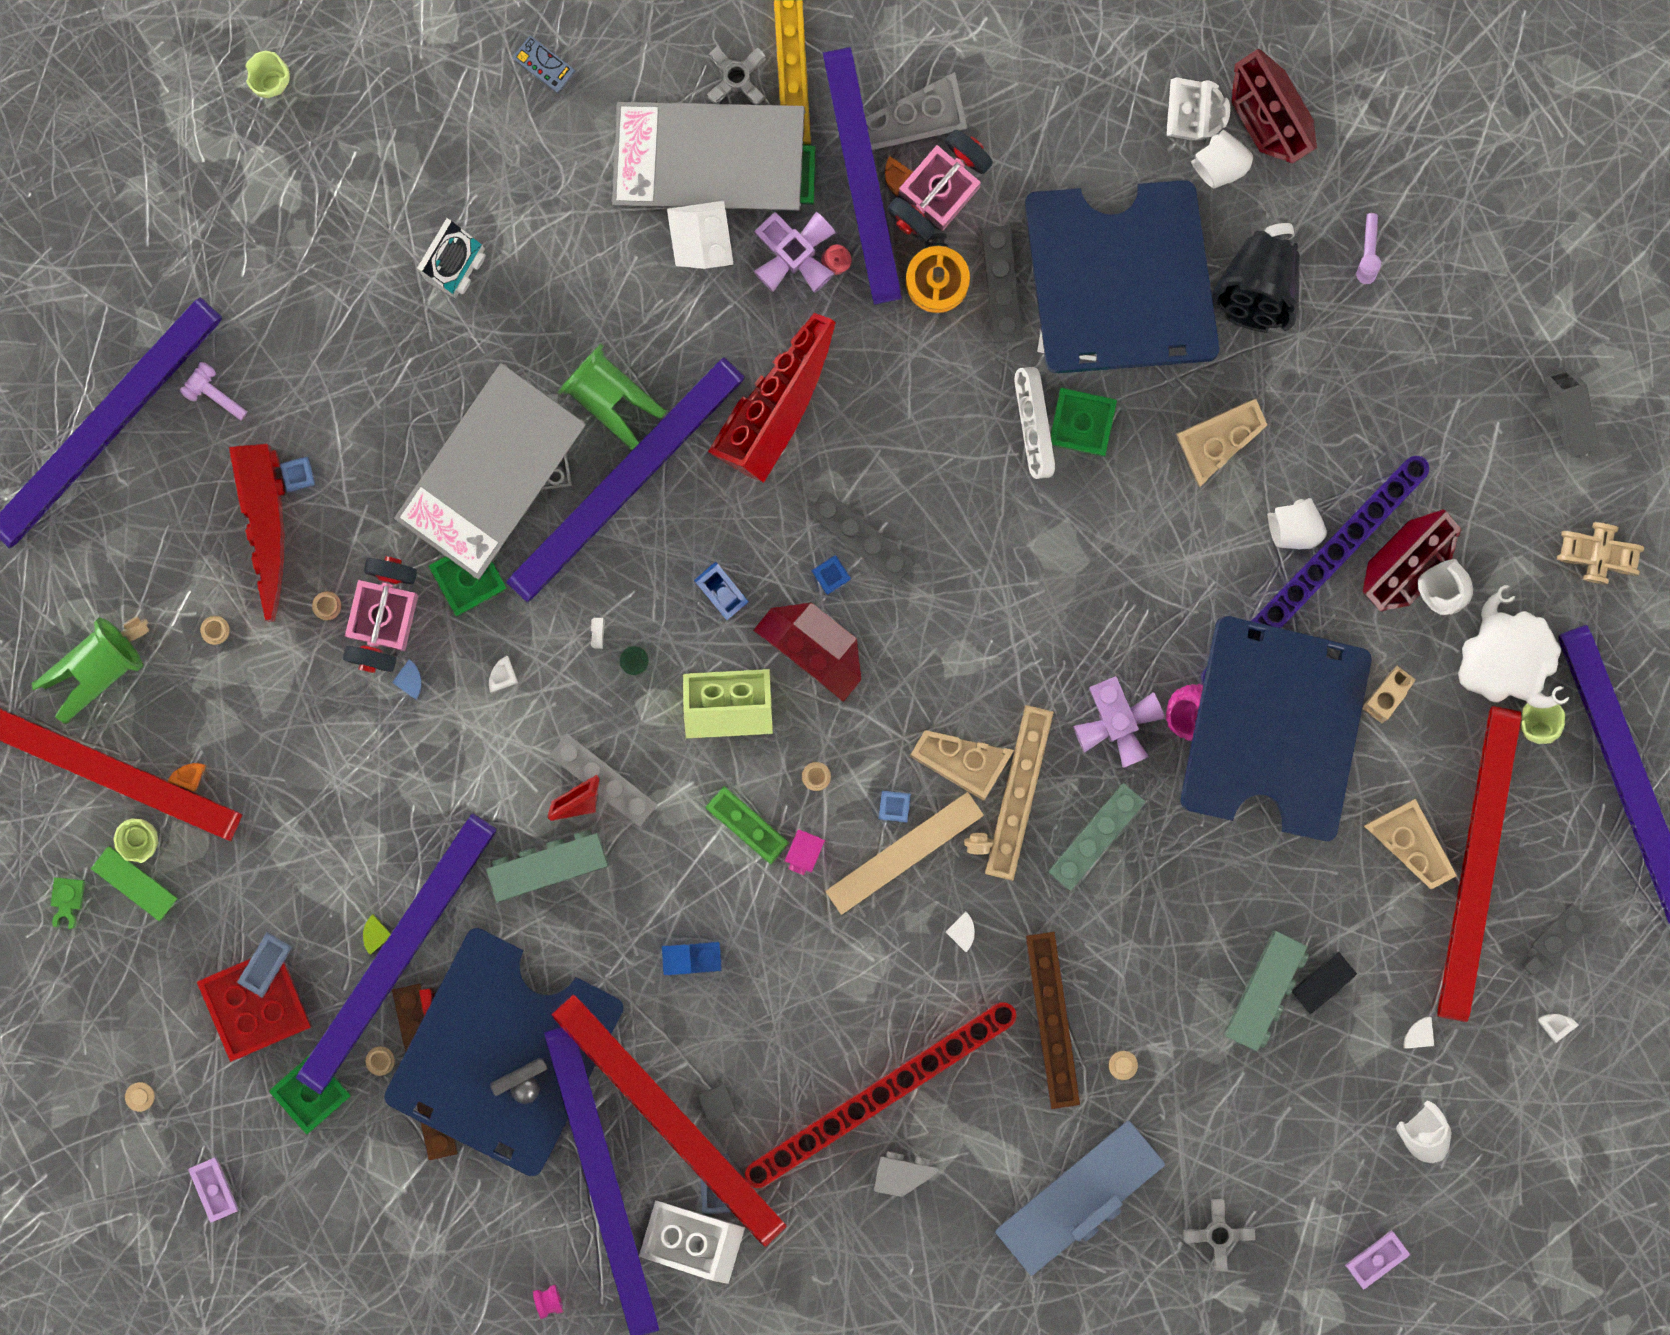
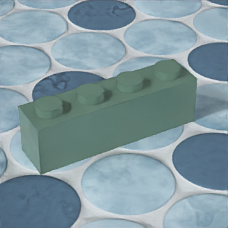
[1047,783,1146,891]
[486,830,609,902]
[1223,931,1309,1051]

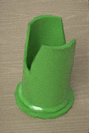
[557,343,667,451]
[31,617,143,724]

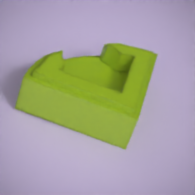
[363,914,391,955]

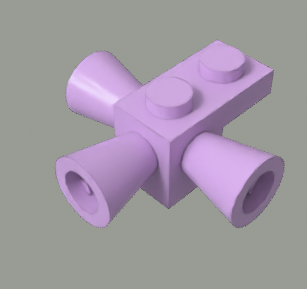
[753,212,836,293]
[1073,676,1165,768]

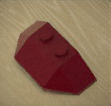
[1231,49,1317,164]
[1363,509,1461,612]
[753,602,861,702]

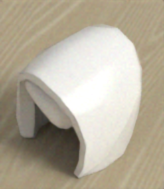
[1191,130,1253,189]
[1267,498,1327,550]
[1418,559,1473,615]
[1396,1100,1452,1163]

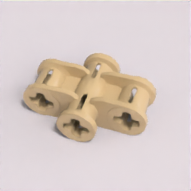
[1557,522,1644,584]

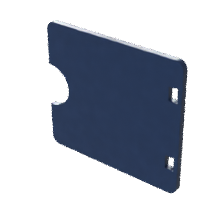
[1025,180,1220,374]
[1180,616,1372,841]
[385,928,623,1176]

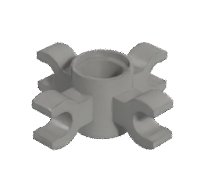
[707,47,766,105]
[1183,1199,1255,1271]

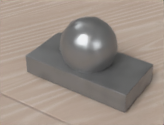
[490,1058,547,1104]

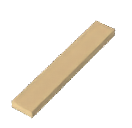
[985,705,1054,881]
[825,792,984,915]

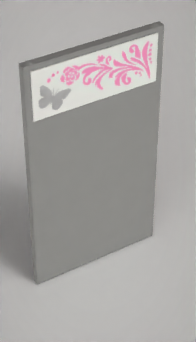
[611,102,805,211]
[394,363,587,579]

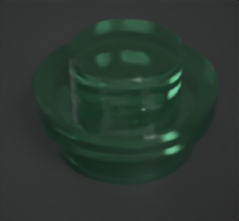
[620,646,649,675]

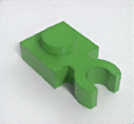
[51,877,85,929]

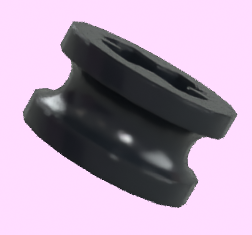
[922,233,948,249]

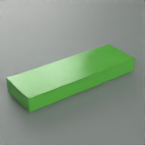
[705,786,789,865]
[91,846,179,922]

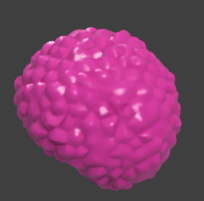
[1165,684,1203,742]

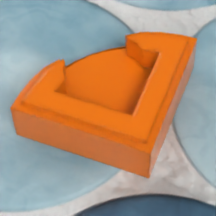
[885,156,913,197]
[168,763,207,792]

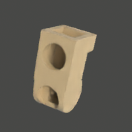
[1362,665,1416,724]

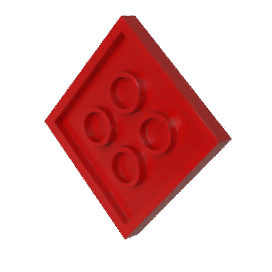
[197,958,312,1062]

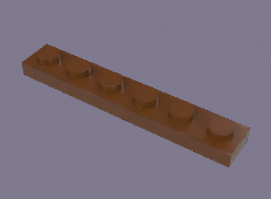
[1025,931,1080,1109]
[392,983,458,1161]

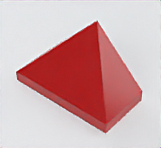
[547,775,600,821]

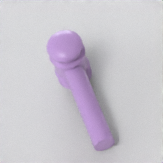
[1356,213,1381,284]
[180,362,248,421]

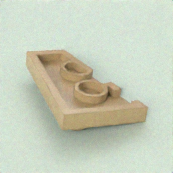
[1176,398,1267,487]
[909,730,1014,801]
[1364,798,1457,889]

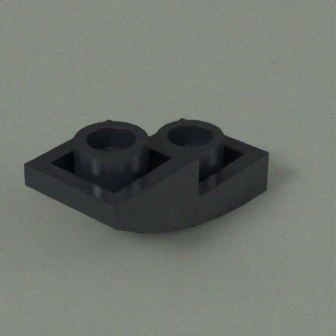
[1292,952,1357,1014]

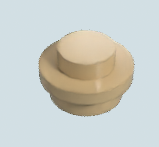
[312,591,342,621]
[200,616,230,645]
[121,617,149,642]
[802,762,831,791]
[964,833,993,855]
[366,1046,395,1076]
[1109,1051,1138,1080]
[125,1082,155,1112]

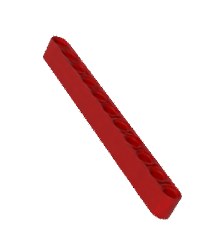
[1437,706,1521,1022]
[0,708,243,841]
[551,995,787,1247]
[745,1002,1016,1188]

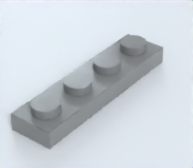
[549,733,658,827]

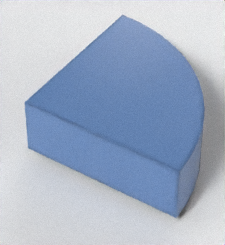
[392,659,421,700]

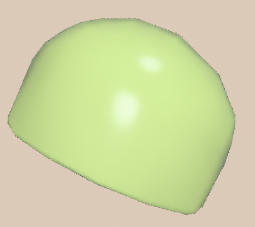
[246,50,290,98]
[1520,703,1565,744]
[113,818,159,863]

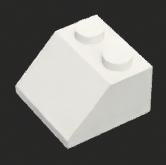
[667,201,733,269]

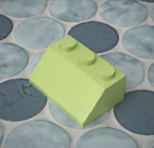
[683,669,773,738]

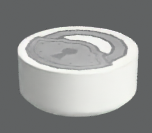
[1265,223,1295,240]

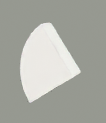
[591,617,605,649]
[489,656,518,693]
[946,911,975,952]
[1537,1014,1579,1043]
[1404,1017,1434,1048]

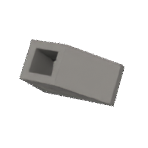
[873,1151,938,1197]

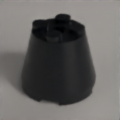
[1212,231,1300,333]

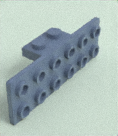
[995,1121,1165,1276]

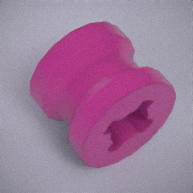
[533,1284,564,1319]

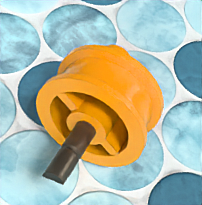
[906,246,970,313]

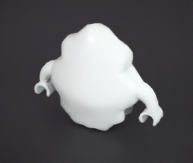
[1458,585,1569,708]

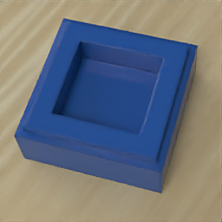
[811,555,851,595]

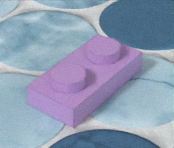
[188,1157,239,1223]
[1345,1230,1410,1290]

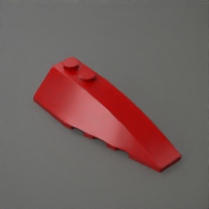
[708,313,836,483]
[229,444,285,623]

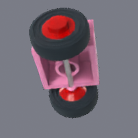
[887,130,993,242]
[343,556,419,673]

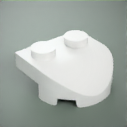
[1167,77,1230,141]

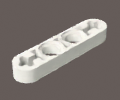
[1014,367,1055,479]

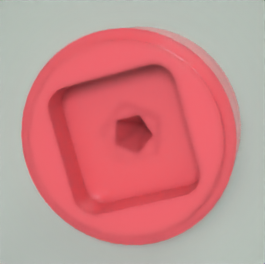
[821,244,852,275]

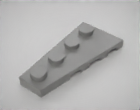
[865,72,968,150]

